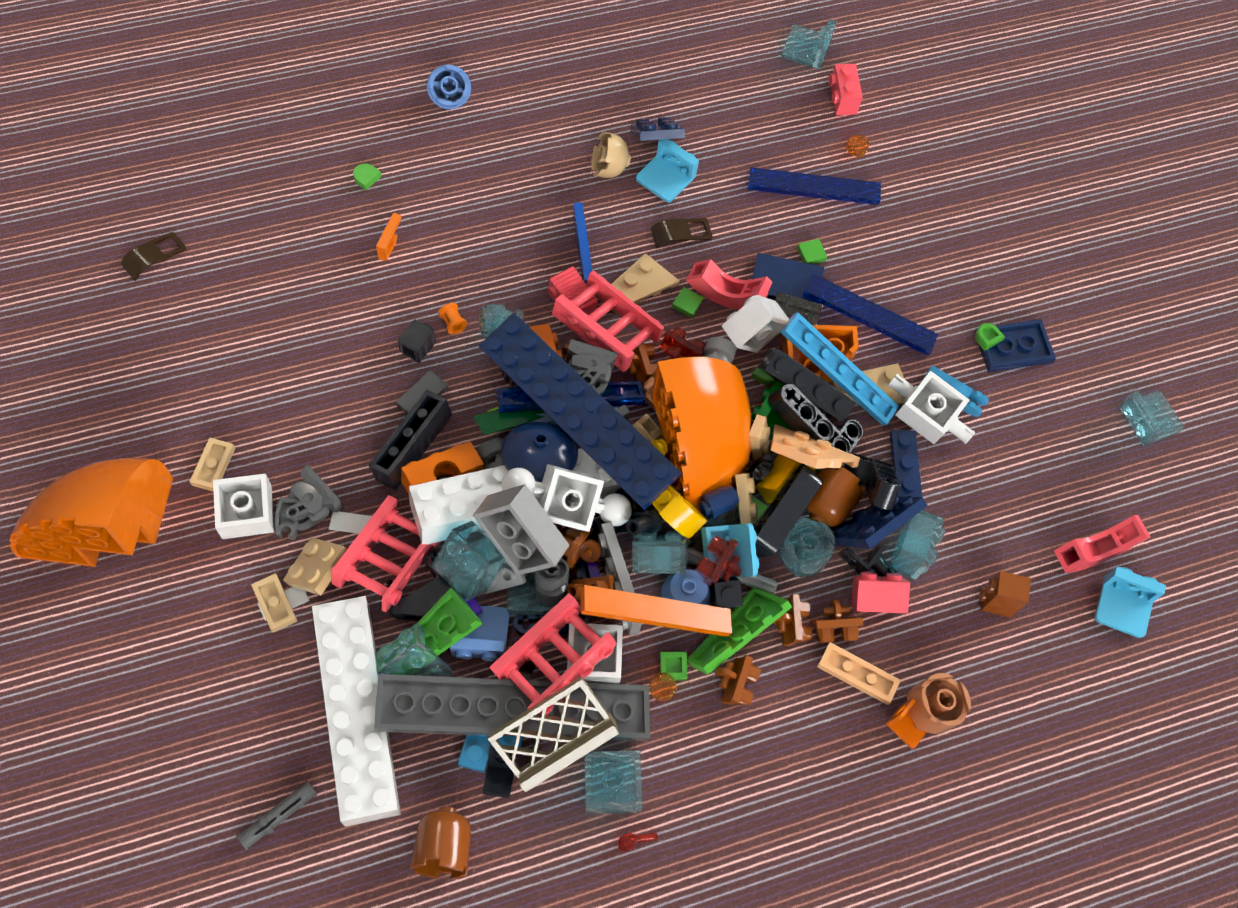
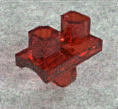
[660,327,705,359]
[695,536,742,586]

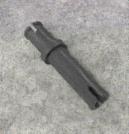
[236,781,318,850]

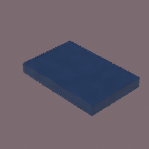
[752,253,824,309]
[974,319,1056,372]

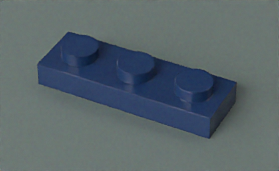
[890,430,922,497]

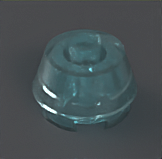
[477,304,524,339]

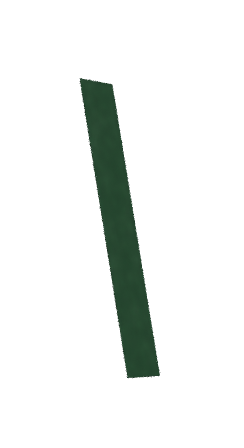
[473,385,615,435]

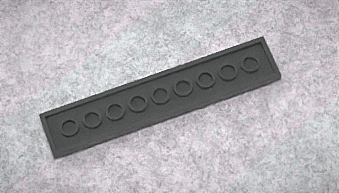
[374,674,650,741]

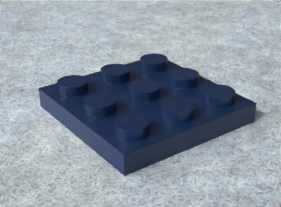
[827,496,928,549]

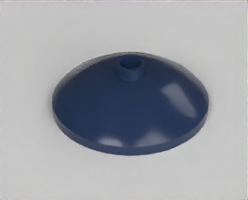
[502,422,578,482]

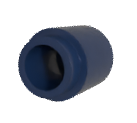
[699,486,739,519]

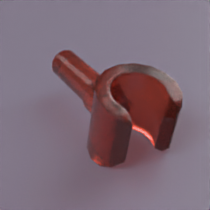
[618,832,658,851]

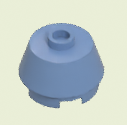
[427,65,471,109]
[661,569,712,606]

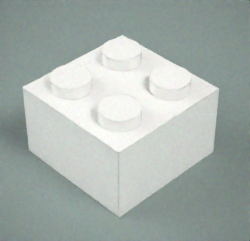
[722,295,789,353]
[213,474,275,539]
[567,623,623,684]

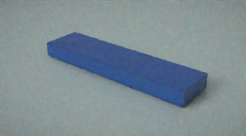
[573,202,592,284]

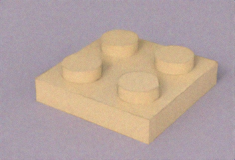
[283,537,347,596]

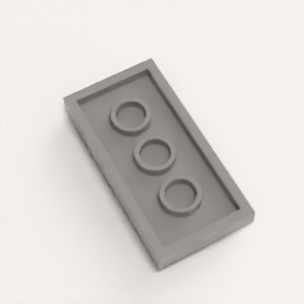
[597,522,642,636]

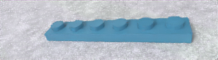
[780,312,899,425]

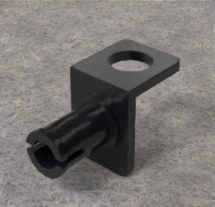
[838,543,898,577]

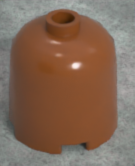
[805,467,866,527]
[410,806,471,879]

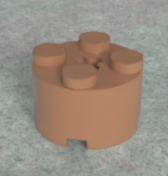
[906,673,971,734]

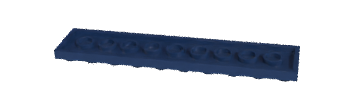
[478,313,682,510]

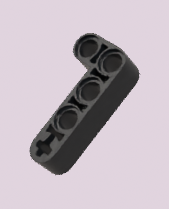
[768,384,863,453]
[844,453,901,510]
[753,463,823,558]

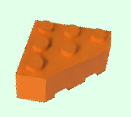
[781,325,859,383]

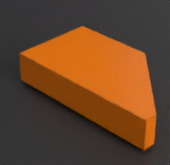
[376,213,402,261]

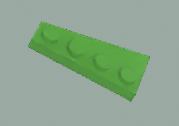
[687,587,792,675]
[378,588,483,675]

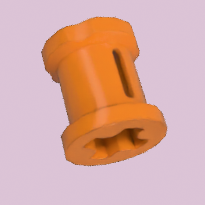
[438,303,467,334]

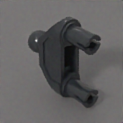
[591,504,662,535]
[383,552,456,622]

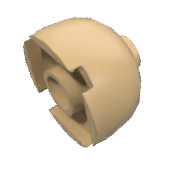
[591,132,631,178]

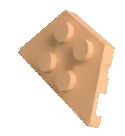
[771,424,860,469]

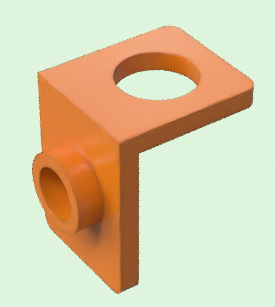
[886,698,927,749]

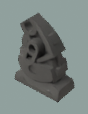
[566,339,618,395]
[275,464,344,540]

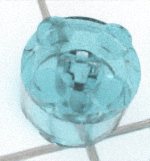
[779,518,835,577]

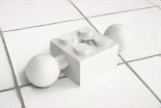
[502,464,632,532]

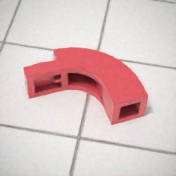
[686,259,772,310]
[1054,515,1150,573]

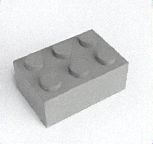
[473,484,569,575]

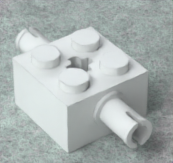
[888,371,975,444]

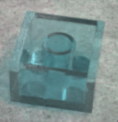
[889,510,945,580]
[431,521,506,601]
[632,531,689,574]
[584,751,642,814]

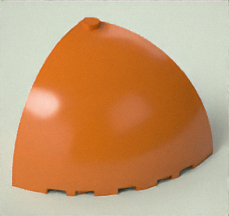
[651,357,752,519]
[9,458,173,567]

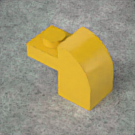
[652,485,707,539]

